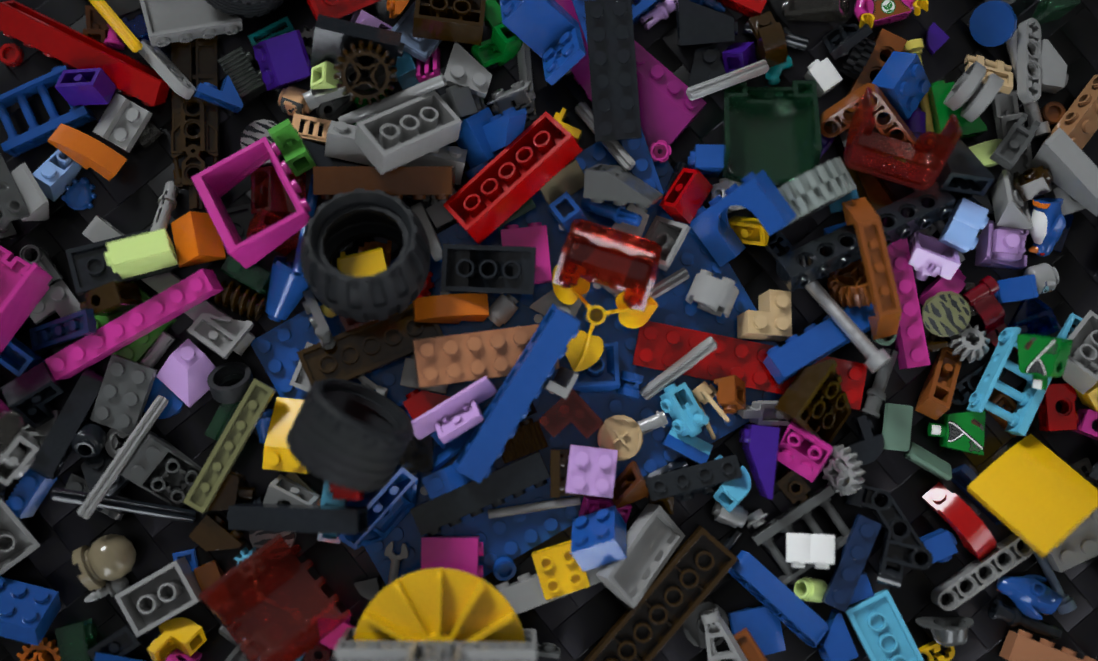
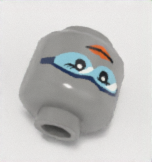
[1023,263,1060,295]

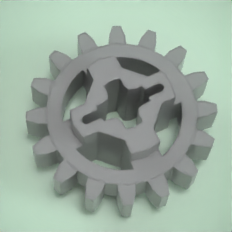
[822,444,865,496]

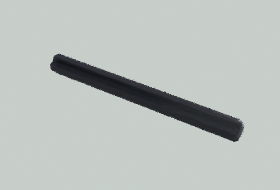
[51,487,197,523]

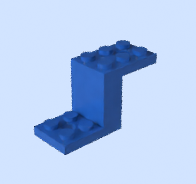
[500,0,586,86]

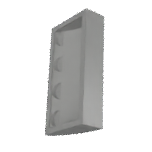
[596,503,685,609]

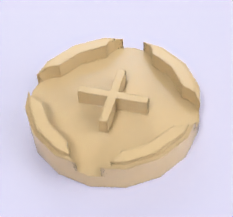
[597,415,643,461]

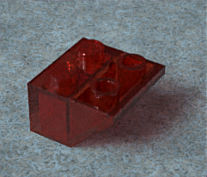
[251,166,306,220]

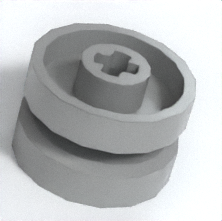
[943,61,1004,123]

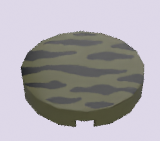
[922,291,971,337]

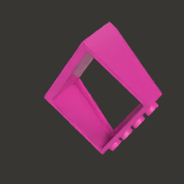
[191,136,312,269]

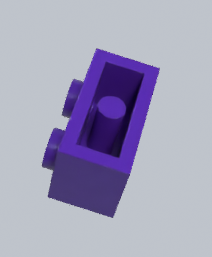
[55,68,117,106]

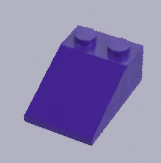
[739,424,780,499]

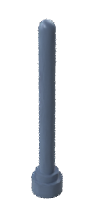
[1034,551,1077,614]

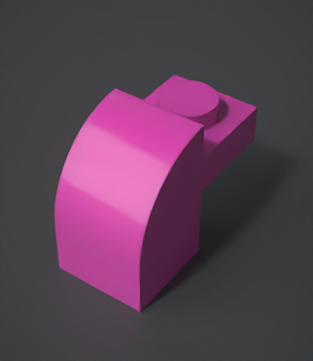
[918,269,966,305]

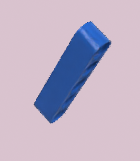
[728,550,829,647]

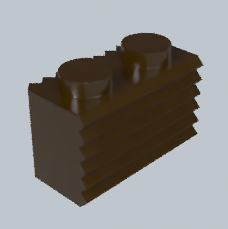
[502,418,548,464]

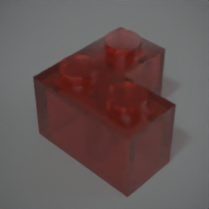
[538,388,604,439]

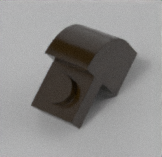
[749,11,787,68]

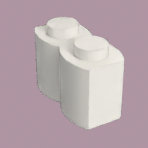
[786,533,835,569]

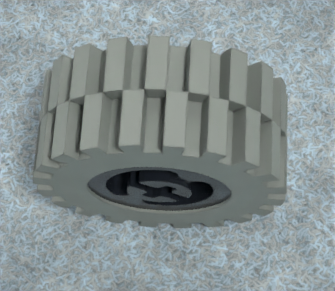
[778,157,857,227]

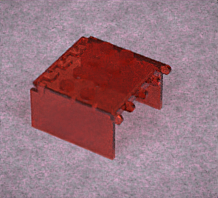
[198,533,352,661]

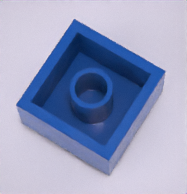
[872,51,931,120]
[571,505,627,572]

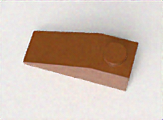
[915,347,962,420]

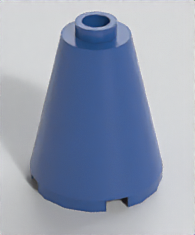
[265,255,310,322]

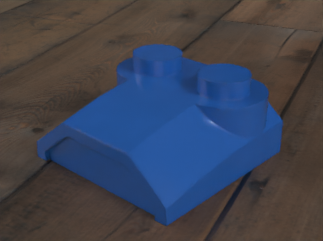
[572,342,620,392]

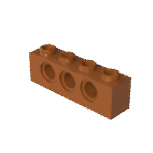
[844,28,907,126]

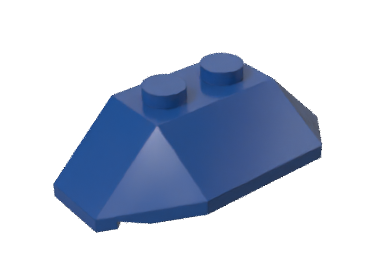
[336,465,418,550]

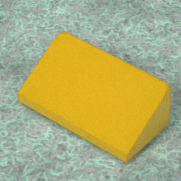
[728,216,770,246]

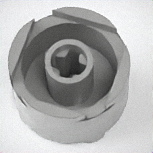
[685,269,739,318]

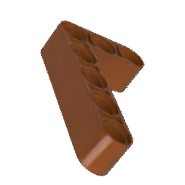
[819,83,933,180]

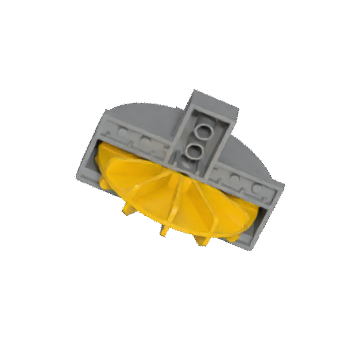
[334,567,537,661]

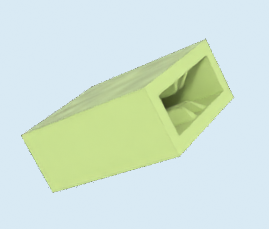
[104,228,178,279]

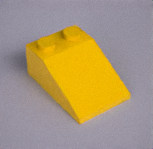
[262,397,310,474]

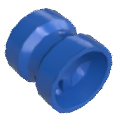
[617,371,644,398]

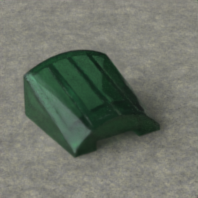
[722,80,822,186]

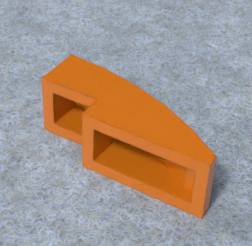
[47,123,127,181]
[413,293,489,324]

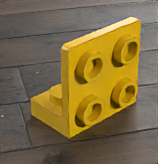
[532,540,590,600]

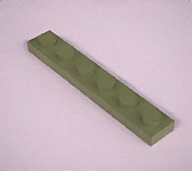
[183,378,276,514]

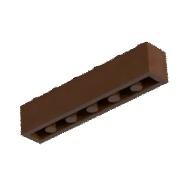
[313,166,455,200]

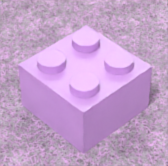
[565,444,618,498]

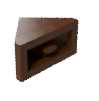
[611,461,649,508]

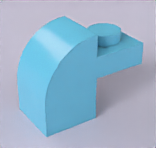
[713,454,751,513]

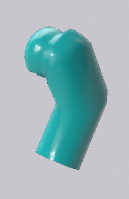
[766,56,793,86]

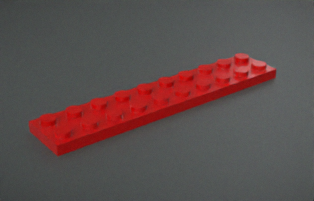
[632,321,868,410]

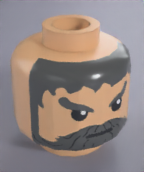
[278,85,312,116]

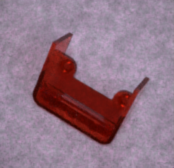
[844,87,962,190]

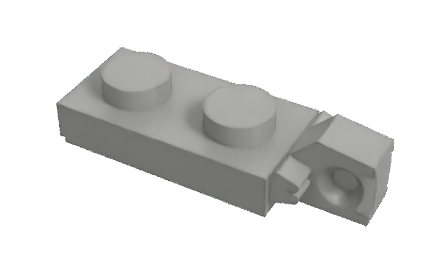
[737,400,790,426]

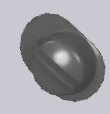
[915,616,974,647]

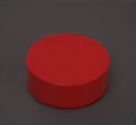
[0,43,24,67]

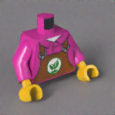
[854,0,929,28]

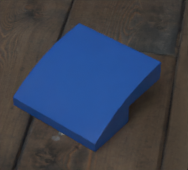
[728,605,786,655]

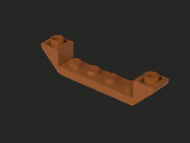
[841,197,902,340]

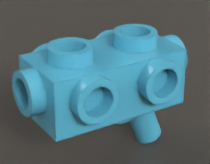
[659,382,709,438]

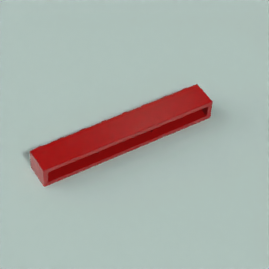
[0,0,170,107]

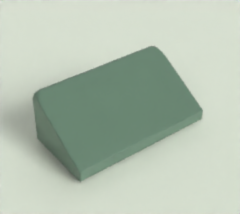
[882,403,913,452]
[903,442,952,481]

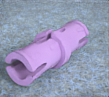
[640,0,676,30]

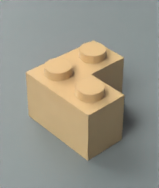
[737,289,792,342]

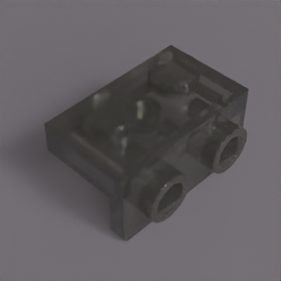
[400,419,434,473]

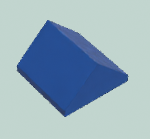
[456,106,505,168]

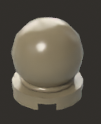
[72,534,136,591]

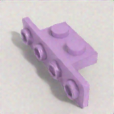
[411,376,497,444]

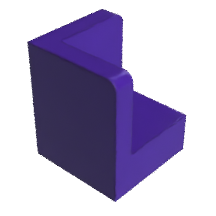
[722,42,757,73]

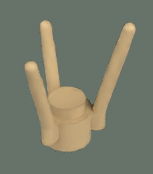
[692,381,730,440]

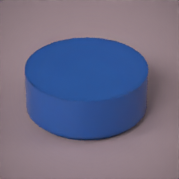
[492,557,517,581]

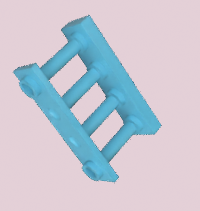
[966,327,1053,436]

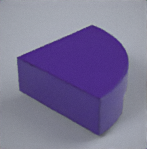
[926,22,950,55]

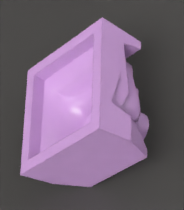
[975,220,1029,270]
[908,231,961,281]

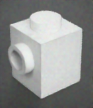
[804,57,843,98]

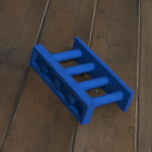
[0,65,96,157]

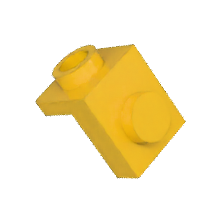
[553,108,582,143]

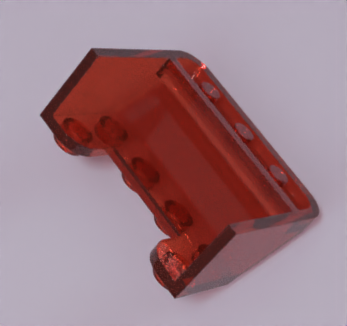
[552,219,662,311]

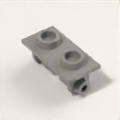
[486,81,536,114]

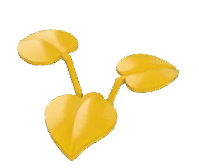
[552,265,658,372]

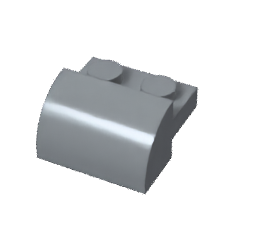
[92,93,153,153]

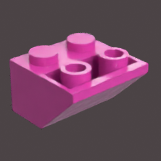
[777,422,833,483]

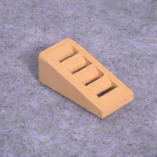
[292,113,331,145]

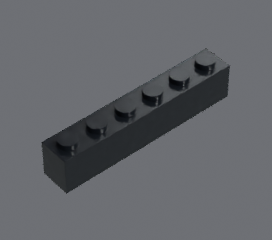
[410,451,550,537]

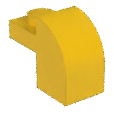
[147,617,207,661]

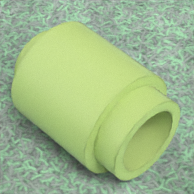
[794,577,828,603]

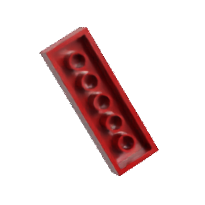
[443,111,583,245]

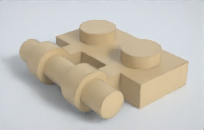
[964,55,1013,94]

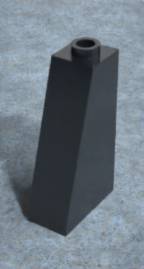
[310,14,405,67]

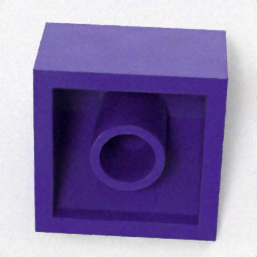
[252,30,312,91]

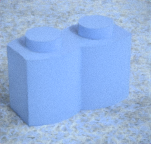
[938,198,989,253]

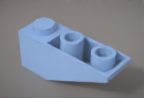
[32,149,82,202]

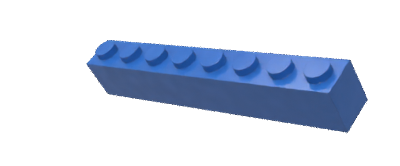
[453,304,581,483]

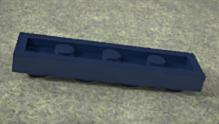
[29,309,97,352]
[822,514,882,612]

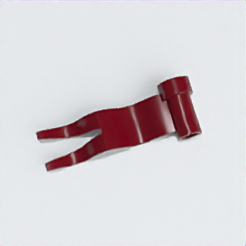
[962,275,1018,355]

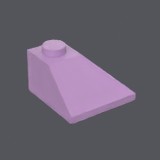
[156,339,217,408]

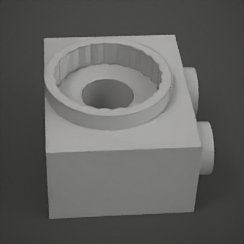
[0,426,40,486]

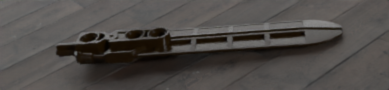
[171,35,220,211]

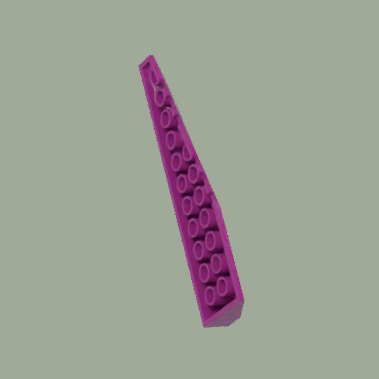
[555,0,706,154]

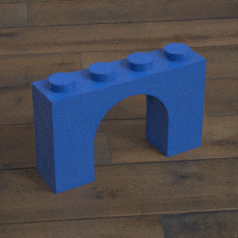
[689,170,797,267]

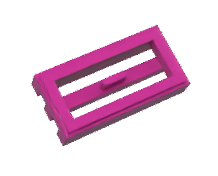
[416,47,440,83]

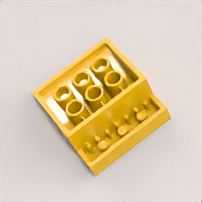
[967,434,1098,558]

